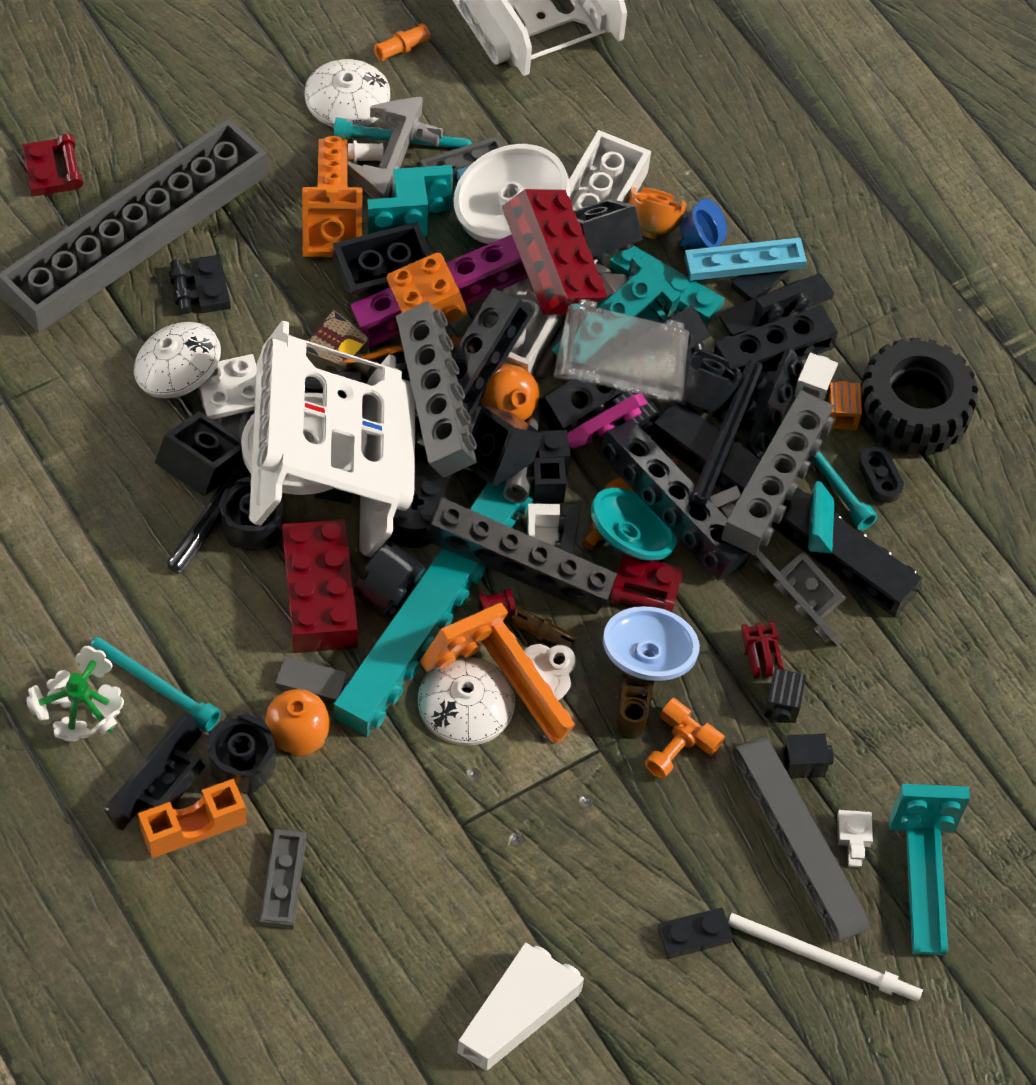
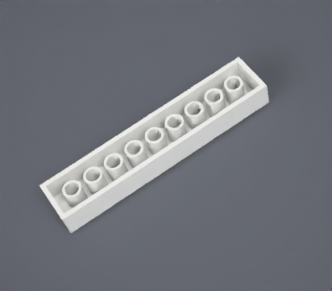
[503,130,651,375]

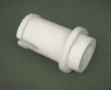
[347,140,383,164]

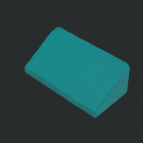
[808,481,834,553]

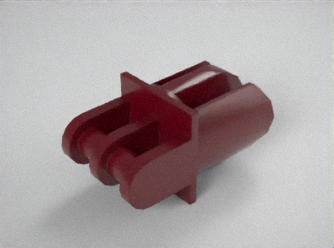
[741,621,784,679]

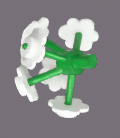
[26,646,124,742]

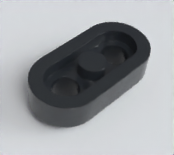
[859,446,904,503]

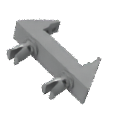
[347,97,443,199]

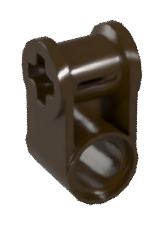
[617,674,654,739]

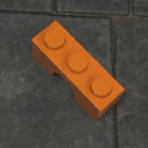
[138,779,247,859]

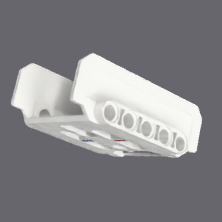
[452,0,627,76]
[249,320,415,557]

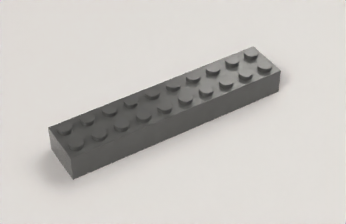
[0,118,268,333]

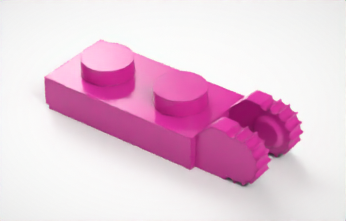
[568,393,647,449]

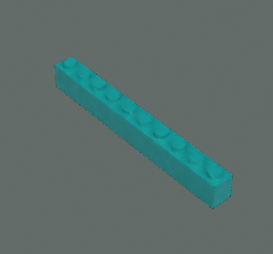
[334,481,533,737]

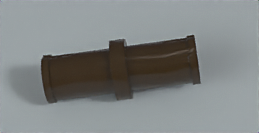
[511,607,577,649]

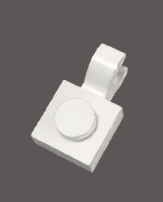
[837,810,873,868]

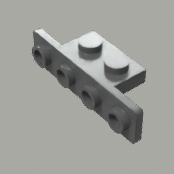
[753,549,846,645]

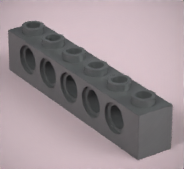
[396,301,477,478]
[721,390,835,555]

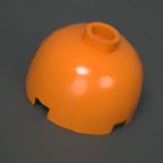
[627,187,687,239]
[480,363,540,421]
[265,689,330,757]

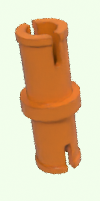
[374,23,430,61]

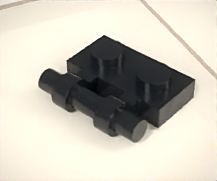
[169,254,231,314]

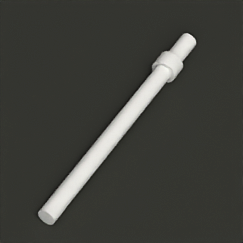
[728,913,923,1002]

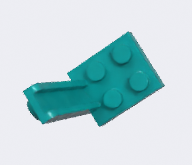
[552,250,681,373]
[889,784,970,956]

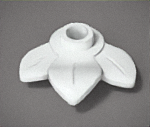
[523,644,576,701]

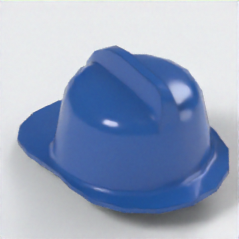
[679,198,727,249]

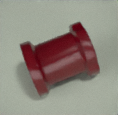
[478,588,516,617]

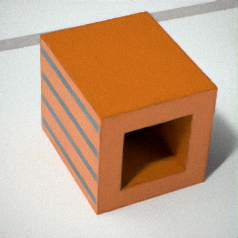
[826,381,862,430]

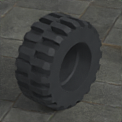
[860,338,979,456]

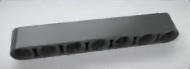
[733,736,869,943]

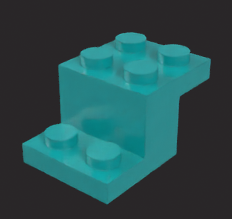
[367,165,453,240]

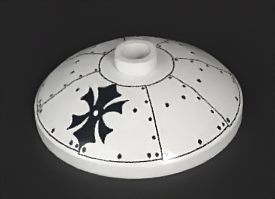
[305,59,390,127]
[134,322,221,398]
[418,656,515,746]

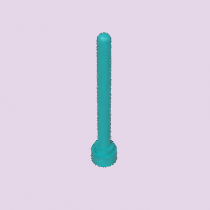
[334,117,472,149]
[782,415,878,531]
[91,637,221,732]

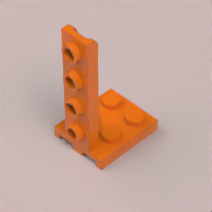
[302,136,362,257]
[420,603,575,743]

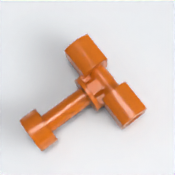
[645,697,725,779]

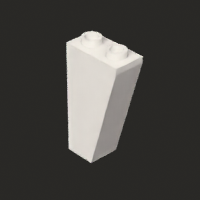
[457,943,584,1071]

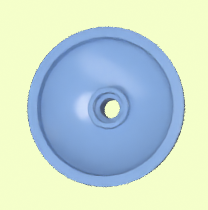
[603,606,699,681]

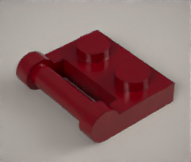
[22,134,84,197]
[609,553,684,612]

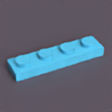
[684,238,807,281]

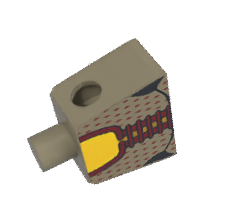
[306,310,377,378]

